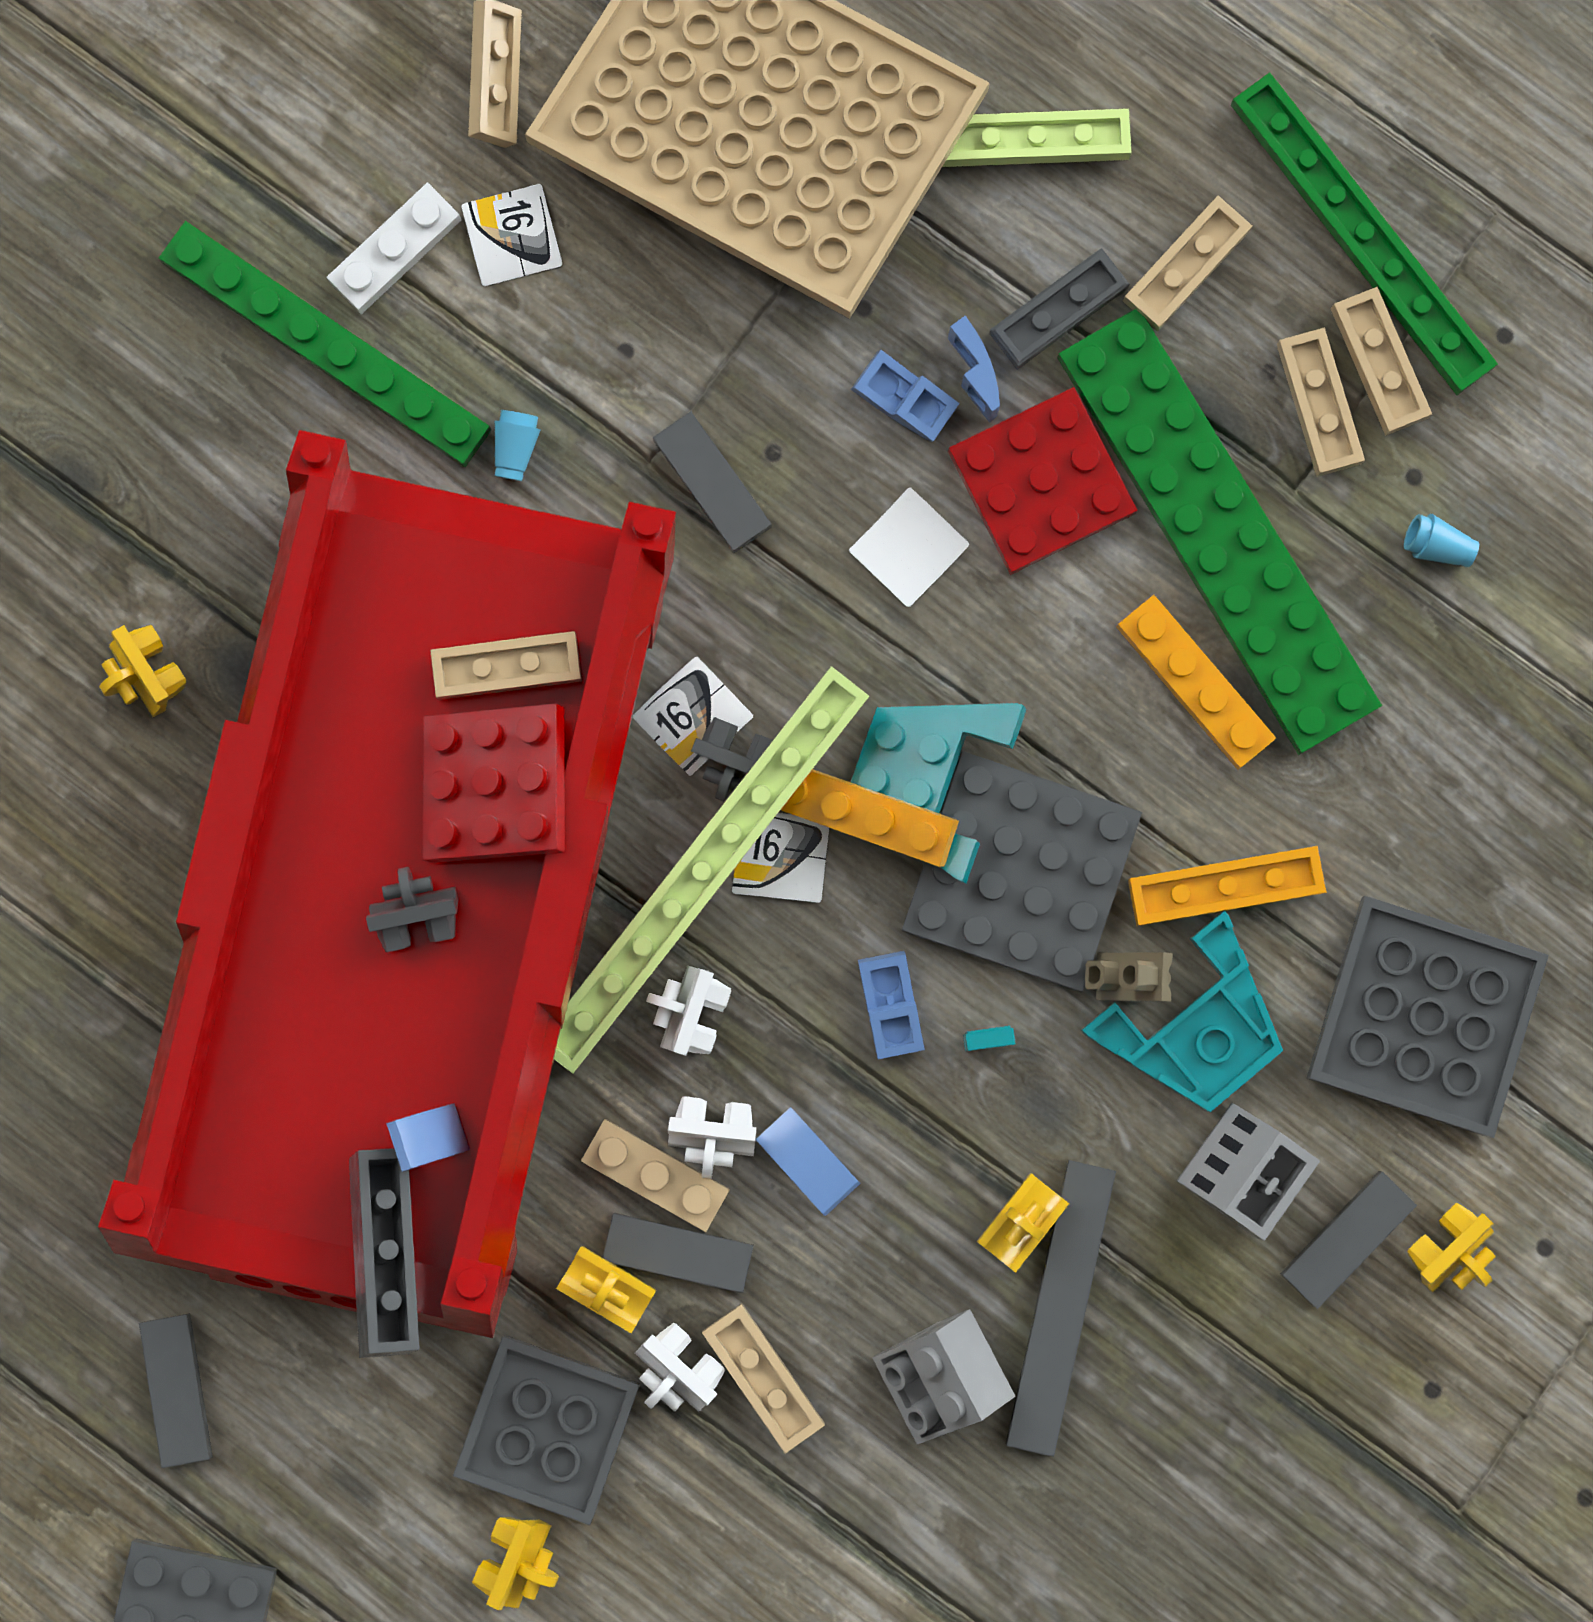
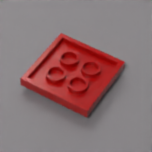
[948,387,1138,575]
[423,703,565,863]

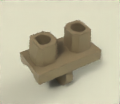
[1085,952,1173,1002]

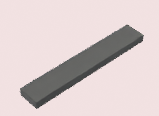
[1005,1160,1116,1457]

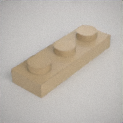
[468,0,522,148]
[1123,196,1253,332]
[1331,287,1432,436]
[1277,327,1365,477]
[430,631,582,700]
[581,1119,730,1232]
[702,1303,825,1454]

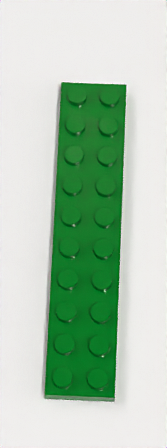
[1057,309,1383,755]

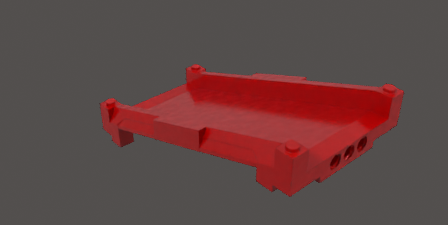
[98,430,676,1338]

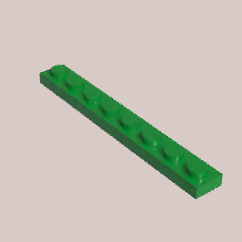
[1231,72,1498,395]
[159,221,492,468]

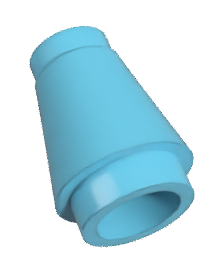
[494,410,541,481]
[1404,514,1479,568]

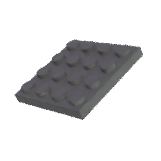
[901,751,1142,992]
[1306,896,1549,1138]

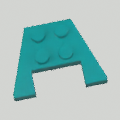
[850,703,1027,884]
[1081,911,1283,1112]

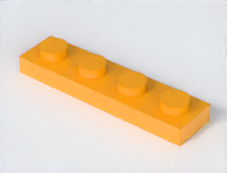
[1116,595,1276,770]
[781,769,959,867]
[1128,846,1327,926]

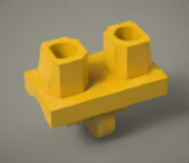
[99,625,186,717]
[977,1173,1069,1273]
[1407,1203,1496,1293]
[556,1246,657,1333]
[472,1517,559,1610]

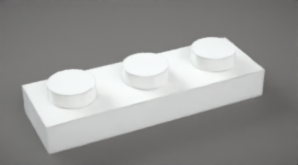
[327,182,461,315]

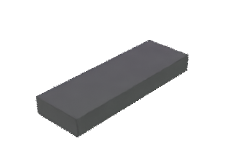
[989,248,1130,370]
[653,411,772,554]
[1280,1171,1417,1309]
[603,1213,754,1293]
[139,1313,213,1468]

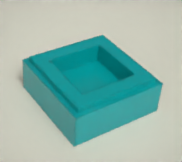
[963,1026,1016,1051]

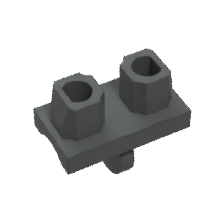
[691,717,773,802]
[366,867,459,952]

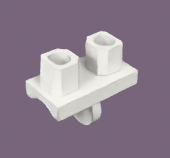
[646,966,731,1056]
[668,1096,756,1179]
[635,1323,725,1412]

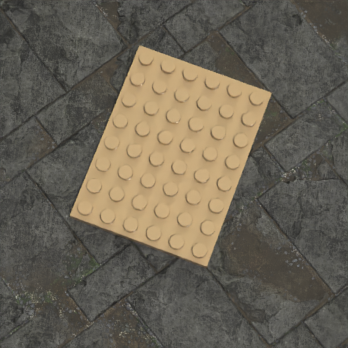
[525,0,989,319]

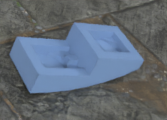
[948,316,1000,422]
[851,350,960,442]
[858,951,925,1059]
[386,1103,470,1172]
[755,1107,861,1216]

